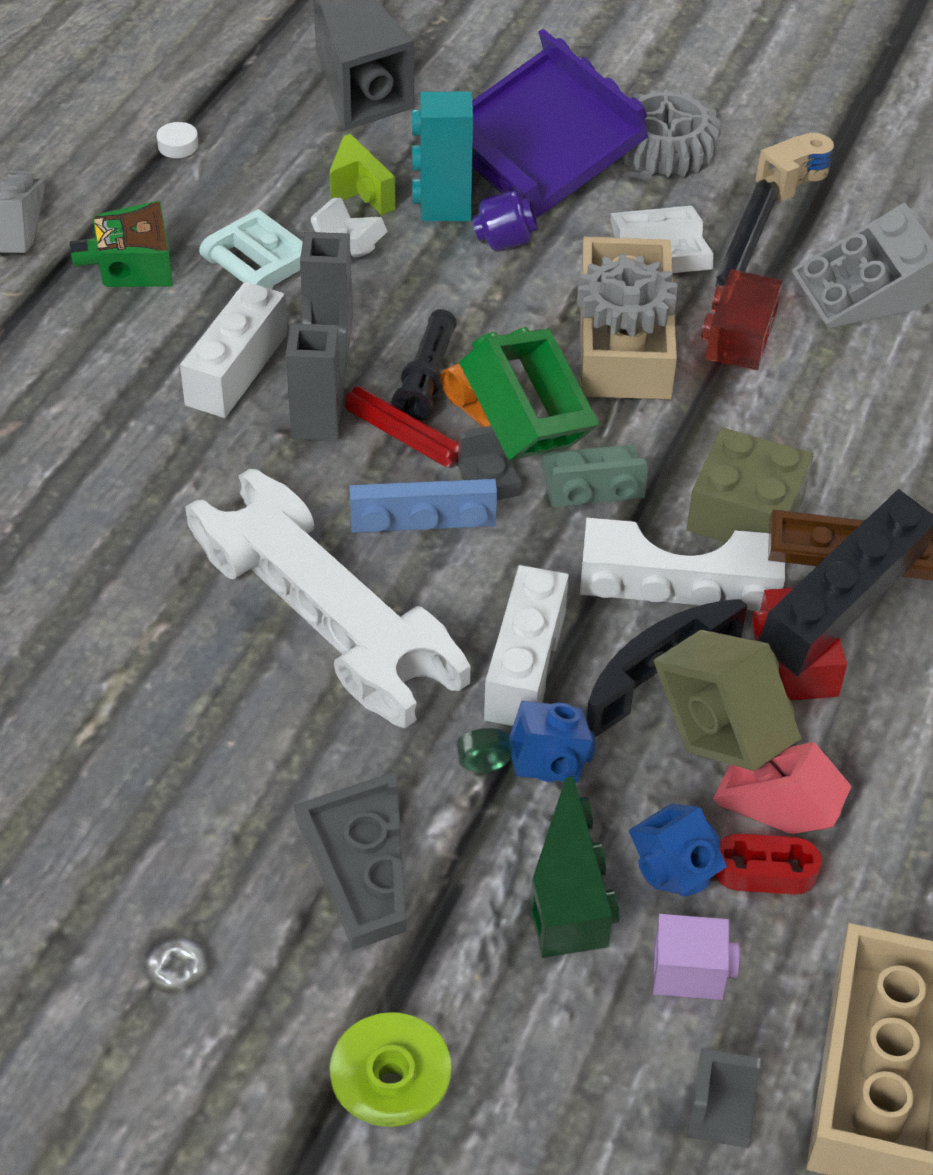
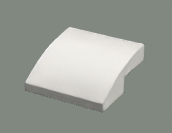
[611,206,713,273]

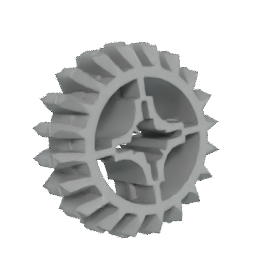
[622,88,721,178]

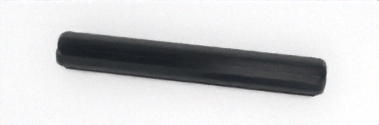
[715,179,779,294]

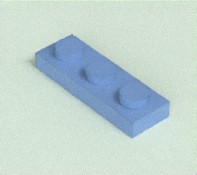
[349,479,497,533]

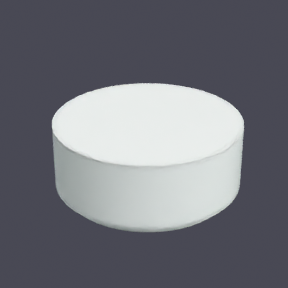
[157,122,198,159]

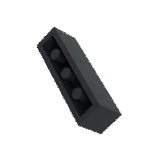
[759,489,933,677]

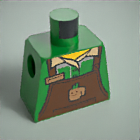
[70,201,173,287]

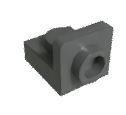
[458,426,521,500]

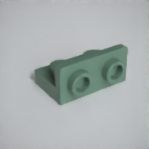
[541,444,648,507]

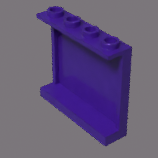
[472,29,648,219]

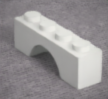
[580,518,785,611]

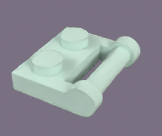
[199,209,303,289]

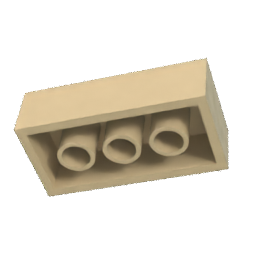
[580,237,677,400]
[806,923,933,1175]

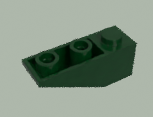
[530,776,619,958]

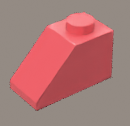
[713,742,851,834]

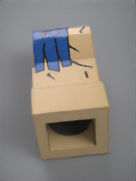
[756,133,834,202]

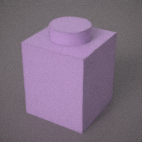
[653,914,739,1000]

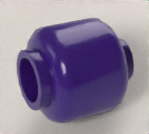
[473,191,538,252]

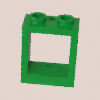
[459,327,600,461]

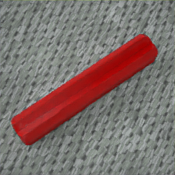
[345,386,459,468]

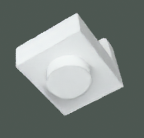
[311,198,388,258]

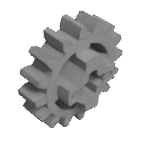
[577,254,678,336]

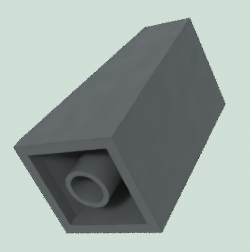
[313,0,414,131]

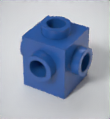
[507,701,596,783]
[628,803,727,896]

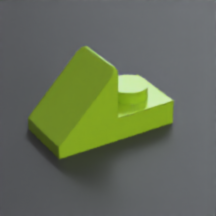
[329,134,395,216]

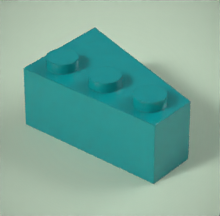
[412,91,473,221]

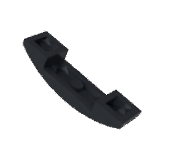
[586,599,747,738]

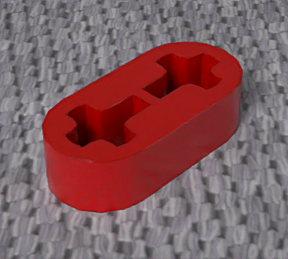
[714,834,822,895]

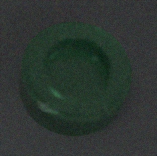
[456,728,512,772]

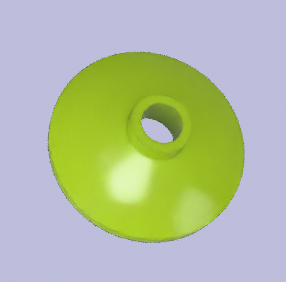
[330,1012,452,1127]

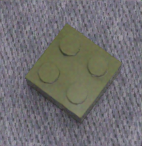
[686,427,814,542]
[653,630,802,771]

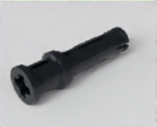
[391,309,457,421]

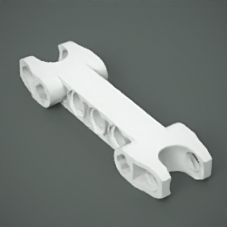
[185,469,470,728]

